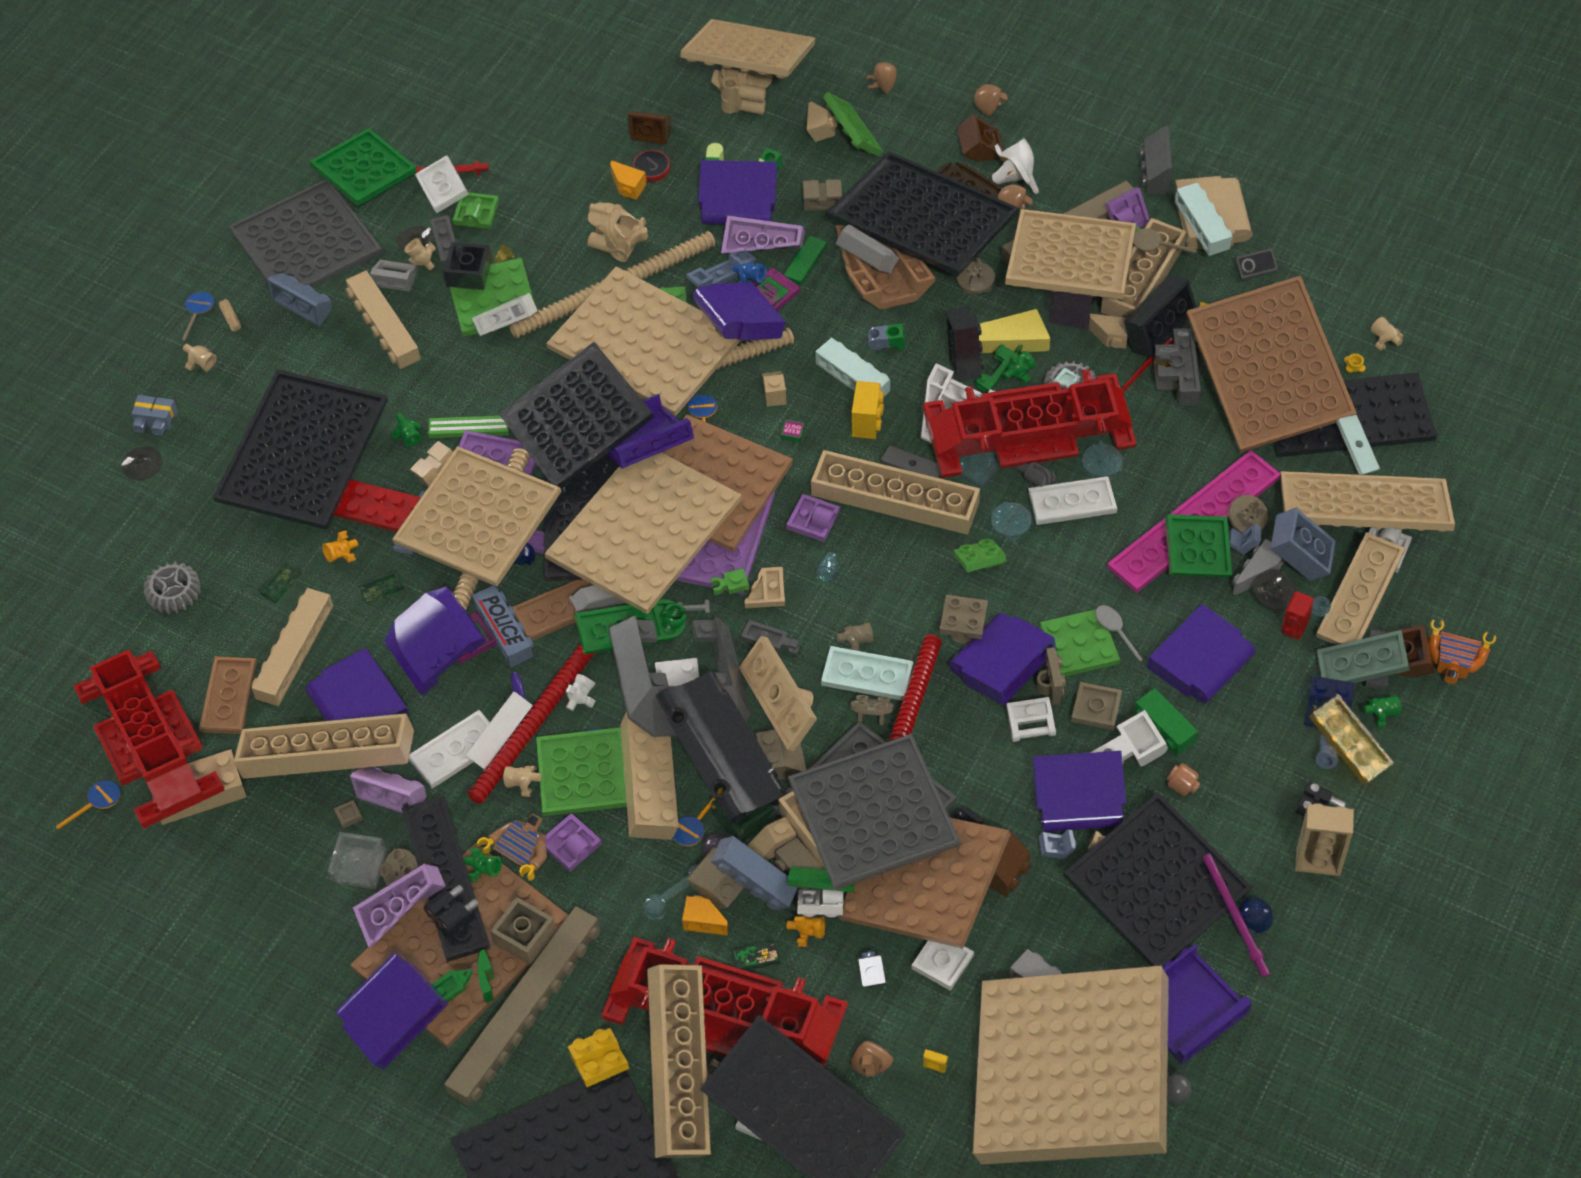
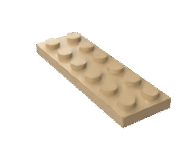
[1316,532,1405,645]

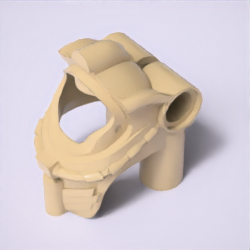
[711,67,773,115]
[587,202,648,262]

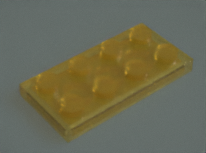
[1308,694,1394,785]

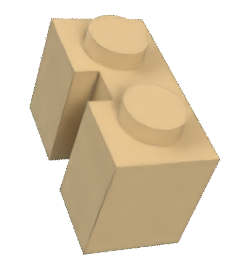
[410,441,453,487]

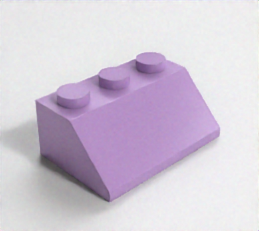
[350,767,427,813]

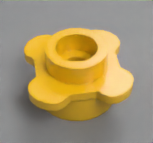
[1344,354,1366,373]

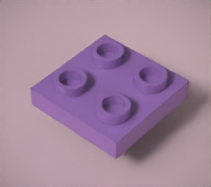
[1105,187,1150,228]
[786,494,840,542]
[545,813,602,872]

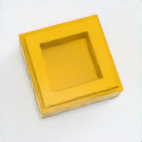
[923,1049,948,1073]

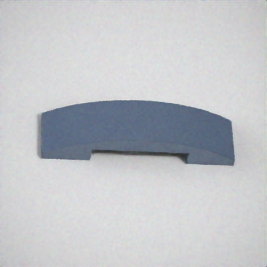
[686,251,756,288]

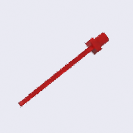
[415,160,489,175]
[1122,337,1172,393]

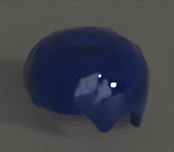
[514,542,535,566]
[1238,898,1273,934]

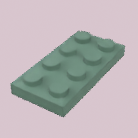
[1317,630,1410,690]

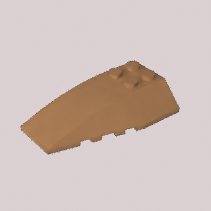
[836,225,935,309]

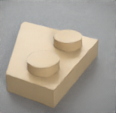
[744,567,785,608]

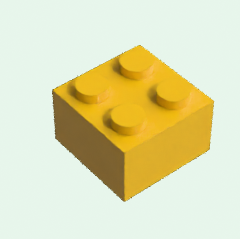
[852,381,884,439]

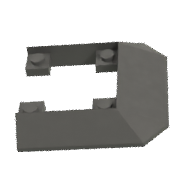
[608,615,751,737]

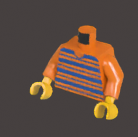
[1429,619,1496,684]

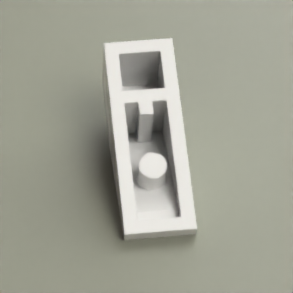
[472,293,538,336]

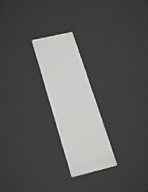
[466,692,533,770]

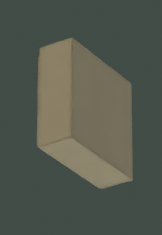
[333,799,363,829]

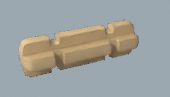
[219,299,241,332]

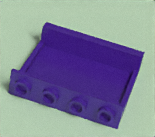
[607,394,694,469]
[1163,944,1252,1065]

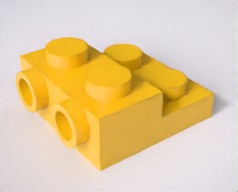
[568,1028,630,1087]

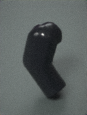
[951,808,985,824]

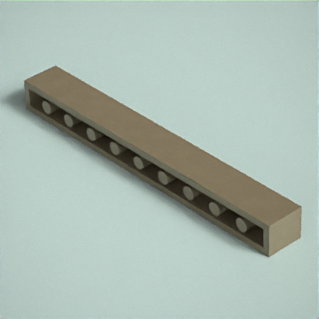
[444,906,600,1107]

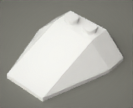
[921,363,995,443]

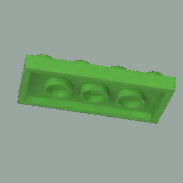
[823,92,884,157]

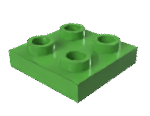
[453,192,499,229]
[953,539,1006,573]

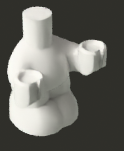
[566,674,596,711]

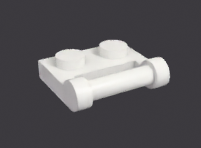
[1006,697,1056,742]

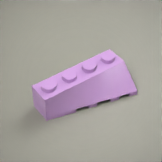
[721,216,805,254]
[353,864,446,948]

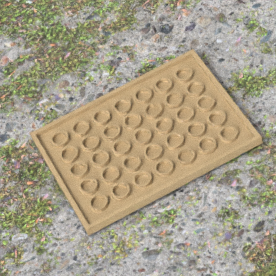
[546,267,741,416]
[545,452,742,614]

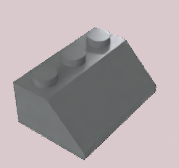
[1140,126,1172,194]

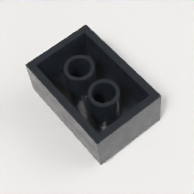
[945,307,984,381]

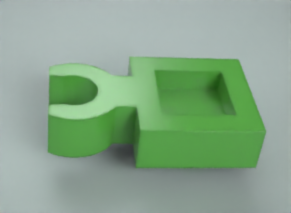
[710,568,749,595]

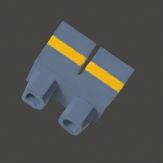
[132,395,178,436]

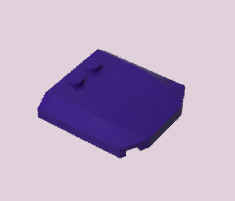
[384,587,487,695]

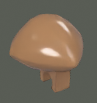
[866,62,897,94]
[974,84,1008,116]
[998,184,1032,209]
[851,1041,893,1077]

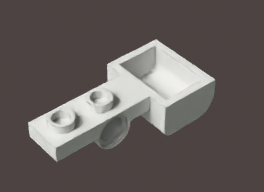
[1090,710,1168,766]

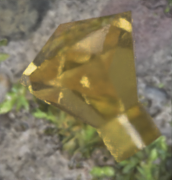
[493,244,514,263]

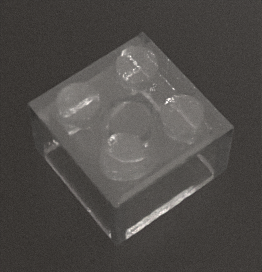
[327,832,387,889]

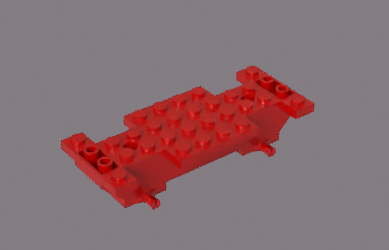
[922,369,1137,478]
[73,650,225,829]
[601,937,848,1068]

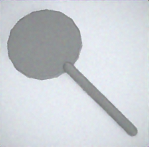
[1095,605,1142,662]

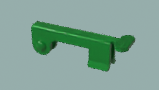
[975,344,1023,393]

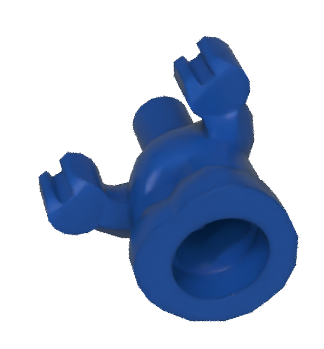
[733,262,767,284]

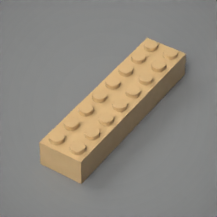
[811,450,980,535]
[234,714,414,779]
[648,965,711,1158]

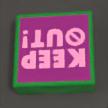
[781,419,805,442]

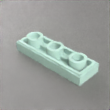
[1336,415,1380,475]

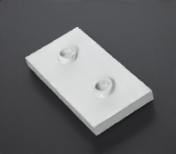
[1028,476,1117,525]
[409,710,490,789]

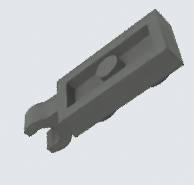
[741,620,800,655]

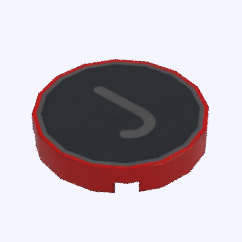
[633,150,670,182]

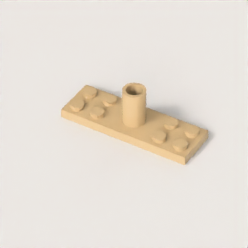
[739,636,817,751]

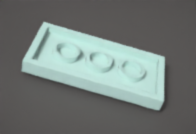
[821,646,913,701]

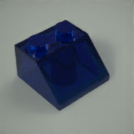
[1304,676,1355,732]

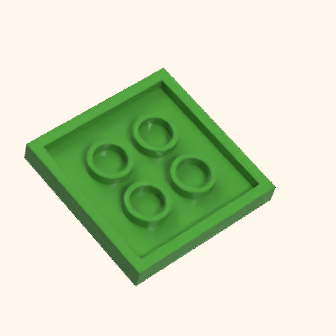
[1040,609,1120,677]

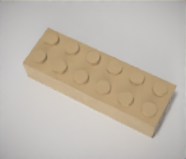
[1101,218,1187,318]
[620,712,679,840]

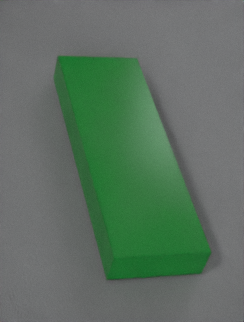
[784,236,827,286]
[787,866,857,893]

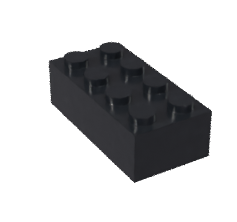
[1124,275,1197,357]

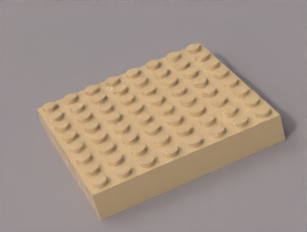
[973,966,1168,1165]

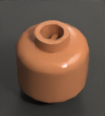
[1166,764,1200,796]

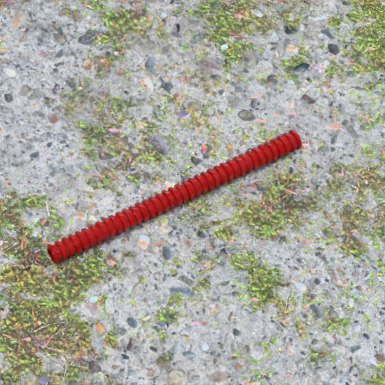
[467,607,610,804]
[888,634,942,742]

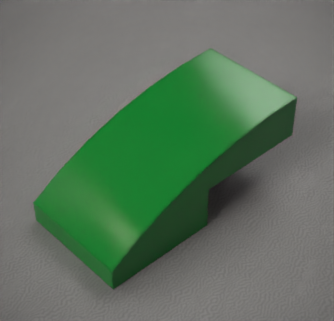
[478,949,495,1004]

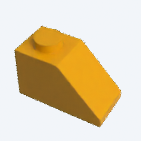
[610,161,646,200]
[682,895,728,936]

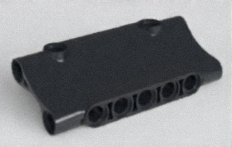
[656,671,787,824]

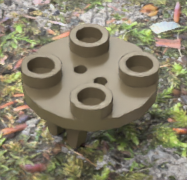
[957,258,995,294]
[1227,495,1268,533]
[851,695,894,725]
[380,849,418,886]

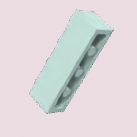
[1175,182,1233,256]
[815,338,890,396]

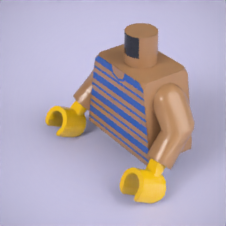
[477,814,547,880]

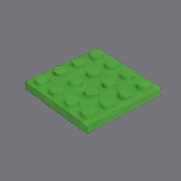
[450,258,537,337]
[536,727,627,817]

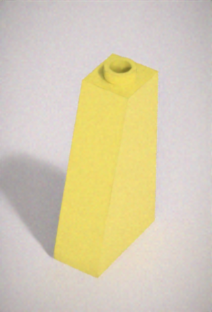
[979,309,1050,353]

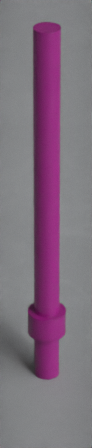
[1203,854,1270,978]

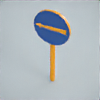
[688,395,718,422]
[56,781,121,829]
[673,788,724,846]

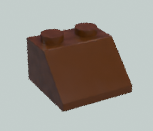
[628,111,672,145]
[957,114,1003,162]
[1381,625,1435,678]
[989,831,1031,897]

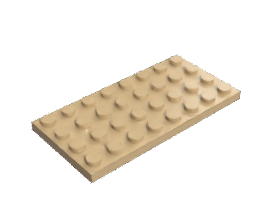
[1280,471,1455,532]

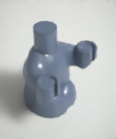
[1316,731,1351,769]

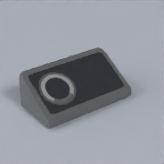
[1234,248,1278,280]

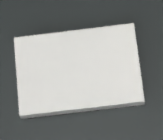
[415,156,469,213]

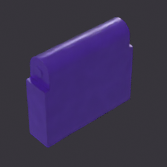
[699,160,777,225]
[693,282,786,340]
[1147,604,1256,703]
[949,613,1057,706]
[306,648,409,721]
[1032,751,1126,832]
[336,952,449,1070]

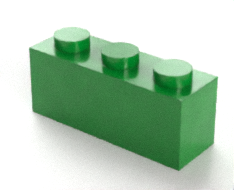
[1134,688,1198,756]

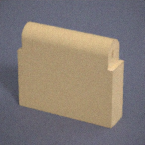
[1174,176,1252,249]

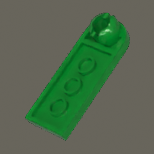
[574,599,687,655]

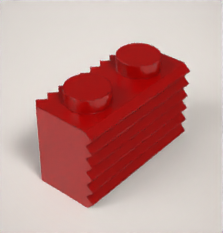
[1281,591,1314,640]

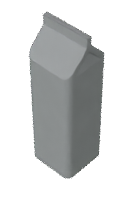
[836,224,899,274]
[569,585,626,613]

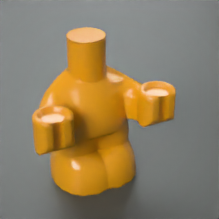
[322,531,358,563]
[786,915,825,947]

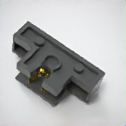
[1153,328,1201,406]

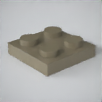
[1071,682,1122,730]

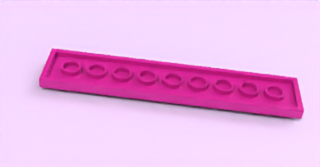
[1107,450,1281,593]

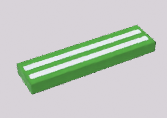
[428,416,509,438]

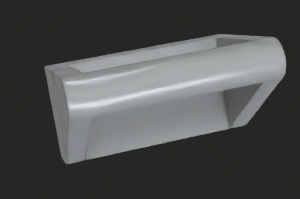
[370,260,418,292]

